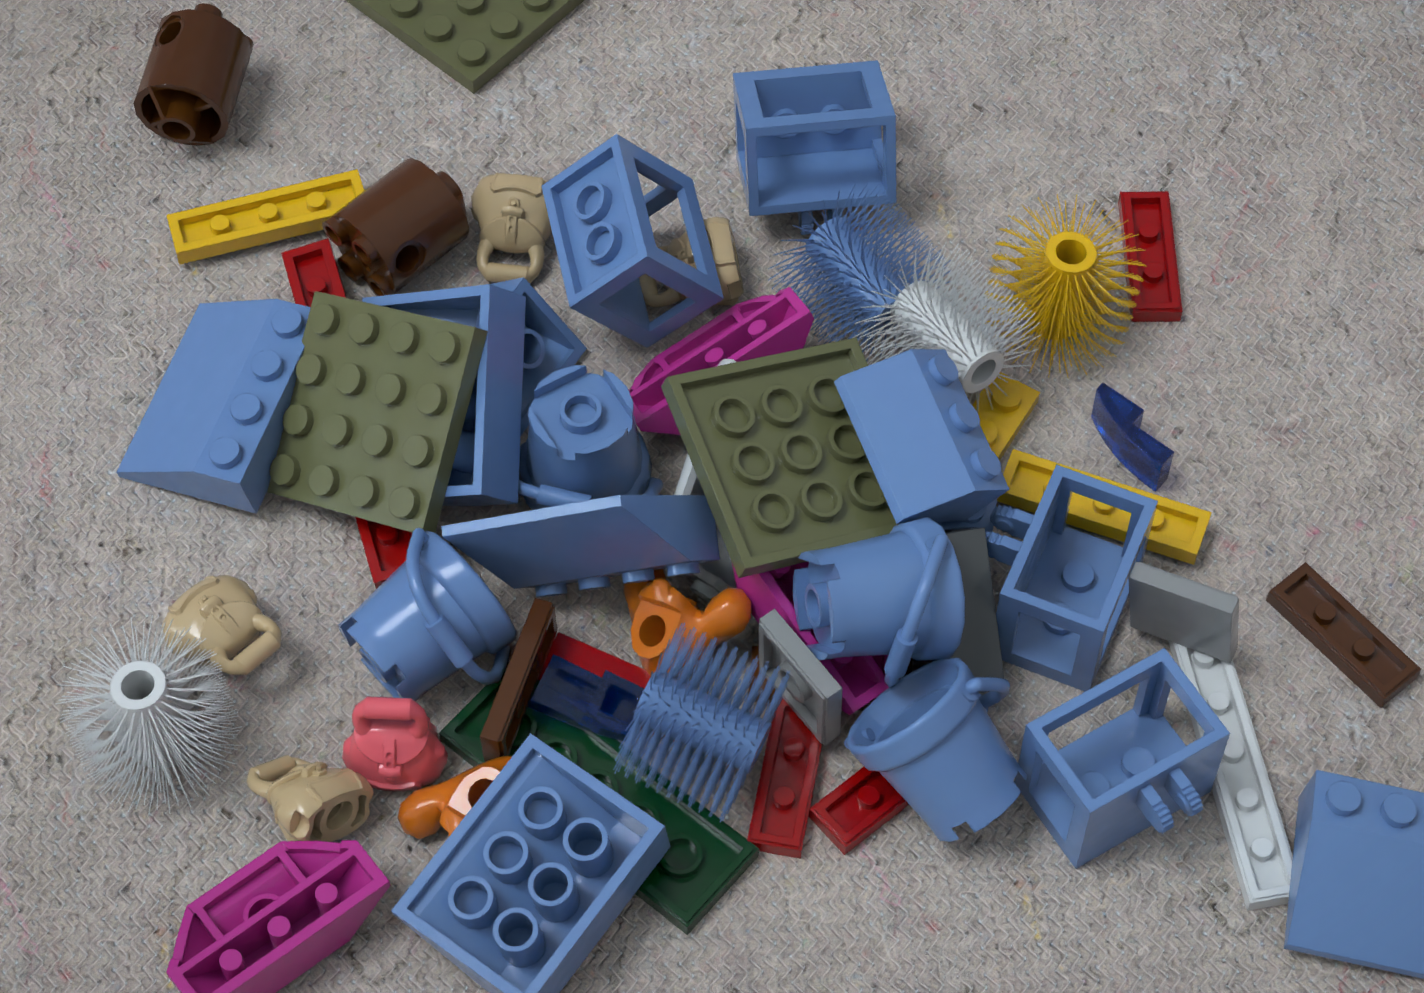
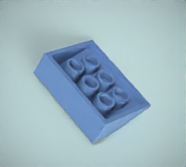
[362,284,526,506]
[116,299,311,514]
[441,495,720,597]
[391,733,671,993]
[1284,770,1424,979]

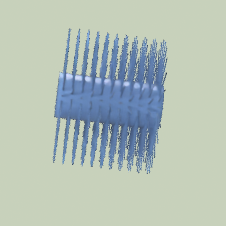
[768,182,951,361]
[613,623,790,823]

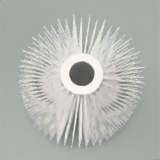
[853,242,1041,413]
[56,615,242,816]

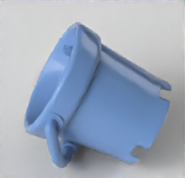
[518,365,663,510]
[793,517,965,687]
[338,528,516,701]
[844,658,1027,842]

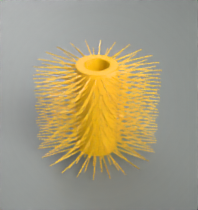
[983,194,1147,379]

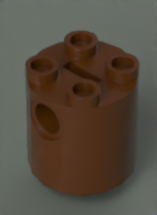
[133,3,254,146]
[322,158,470,296]

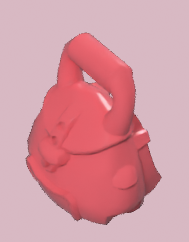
[342,696,448,792]

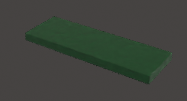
[439,661,759,935]

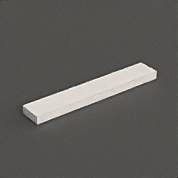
[1168,641,1293,911]

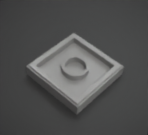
[1129,562,1239,663]
[759,609,842,746]

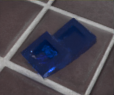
[1091,382,1174,492]
[528,654,644,741]

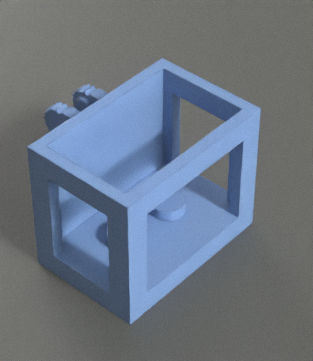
[733,60,897,235]
[541,134,724,348]
[986,464,1158,692]
[1014,648,1230,869]

